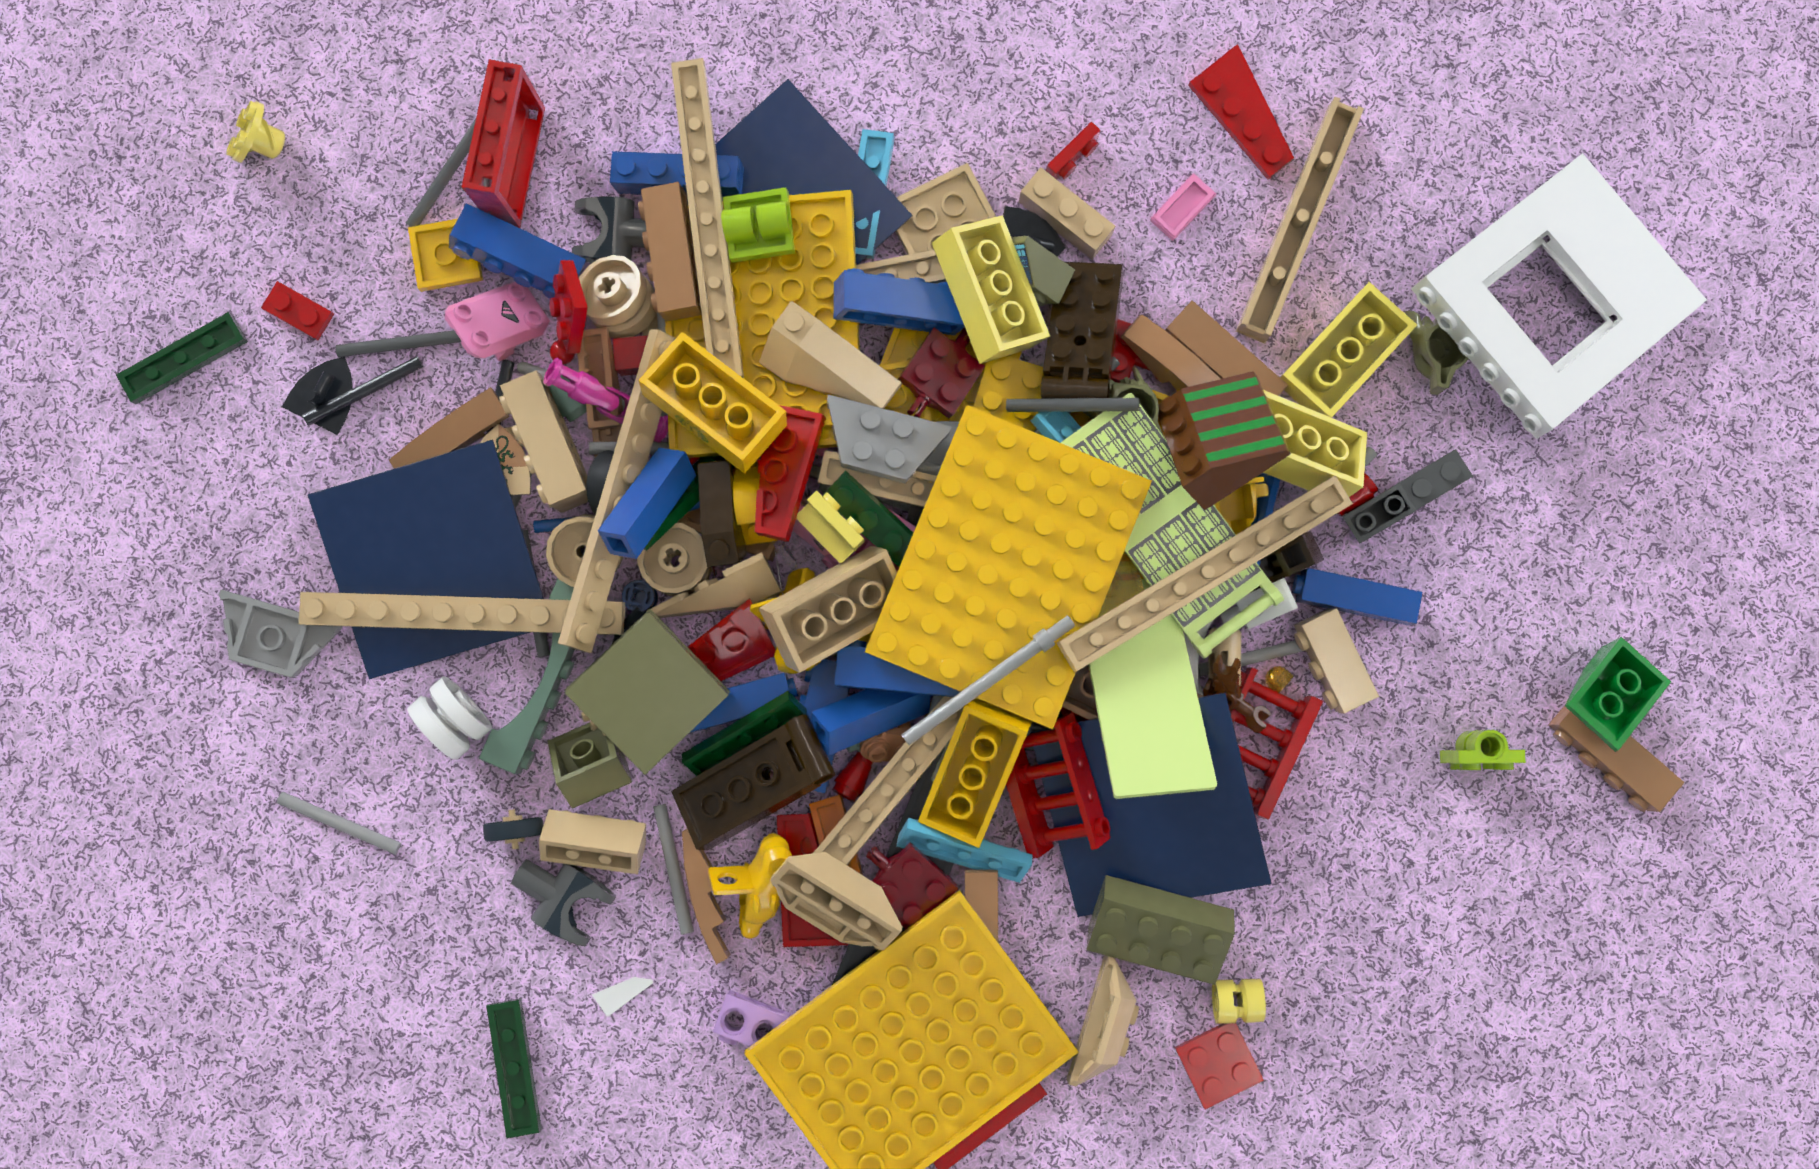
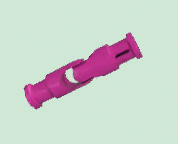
[543,358,668,443]

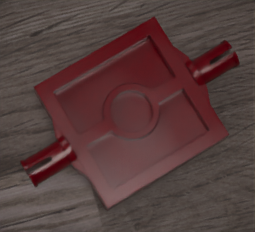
[898,327,985,419]
[866,842,959,930]

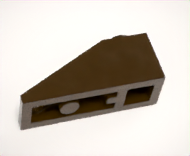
[698,460,747,567]
[1250,531,1324,593]

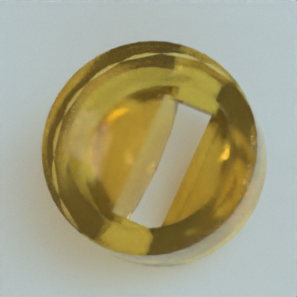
[1265,666,1294,693]

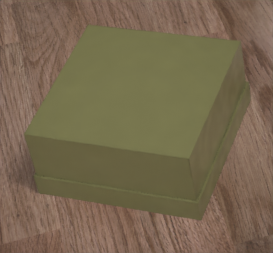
[564,609,730,775]

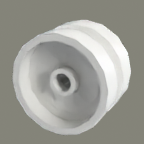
[407,676,492,760]

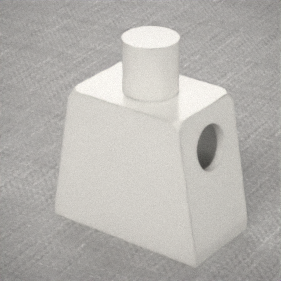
[1220,578,1298,629]

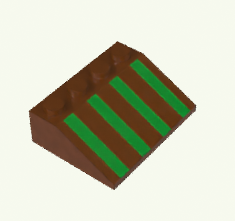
[1158,371,1291,510]

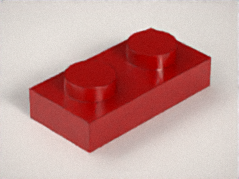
[1046,121,1100,180]
[261,281,334,340]

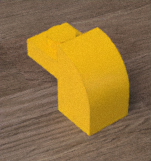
[733,467,777,545]

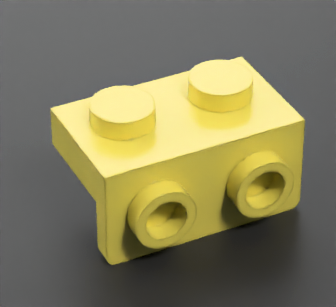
[796,490,865,563]

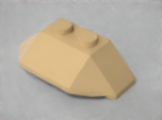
[770,852,902,950]
[1066,955,1139,1087]

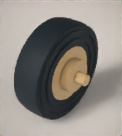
[483,809,544,849]

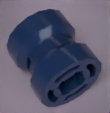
[622,580,658,613]

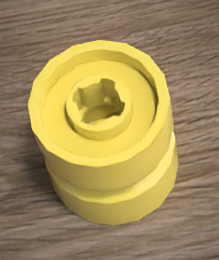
[1212,978,1266,1024]

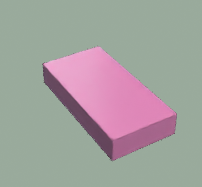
[1150,173,1216,241]

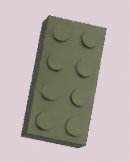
[1086,875,1235,985]

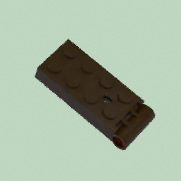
[1041,261,1123,399]
[671,714,836,850]

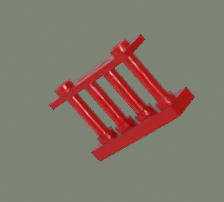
[1230,667,1324,820]
[1006,712,1111,859]

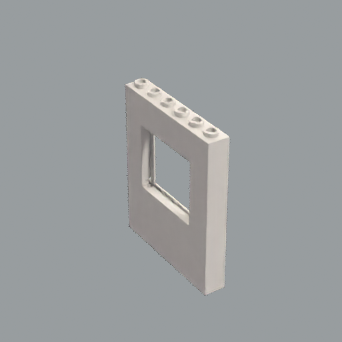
[1411,153,1707,439]

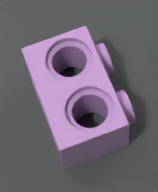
[712,990,791,1046]

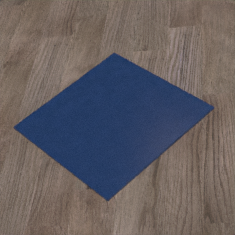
[687,79,913,265]
[307,440,544,679]
[1031,692,1272,917]

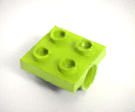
[721,187,795,263]
[1439,730,1526,770]

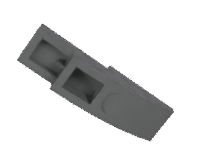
[1342,449,1473,544]

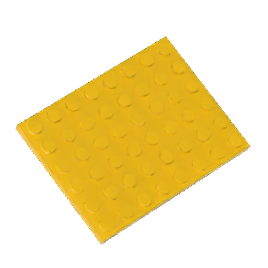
[665,190,860,458]
[865,405,1152,729]
[744,890,1079,1169]

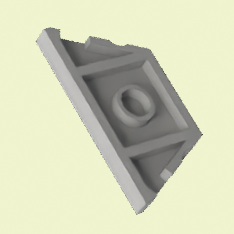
[827,394,952,484]
[219,590,343,678]

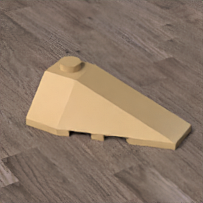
[759,301,902,409]
[646,552,782,618]

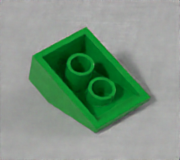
[1565,637,1671,752]

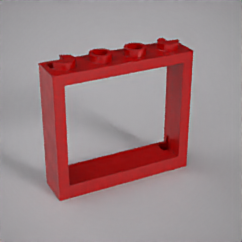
[462,59,545,228]

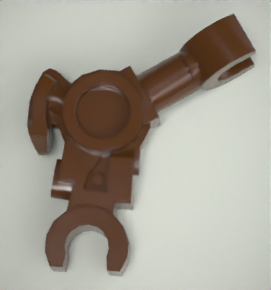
[1203,654,1271,733]

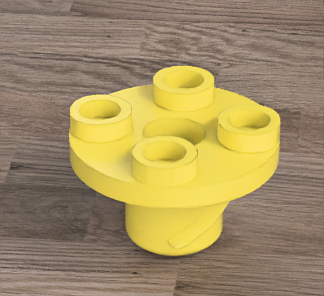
[226,101,285,163]

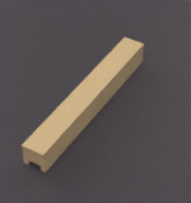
[1235,97,1364,344]

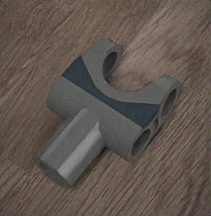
[572,196,647,263]
[511,859,616,947]

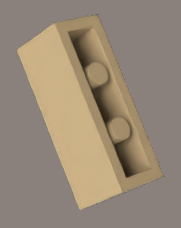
[1019,167,1116,260]
[1294,608,1379,714]
[539,809,646,875]

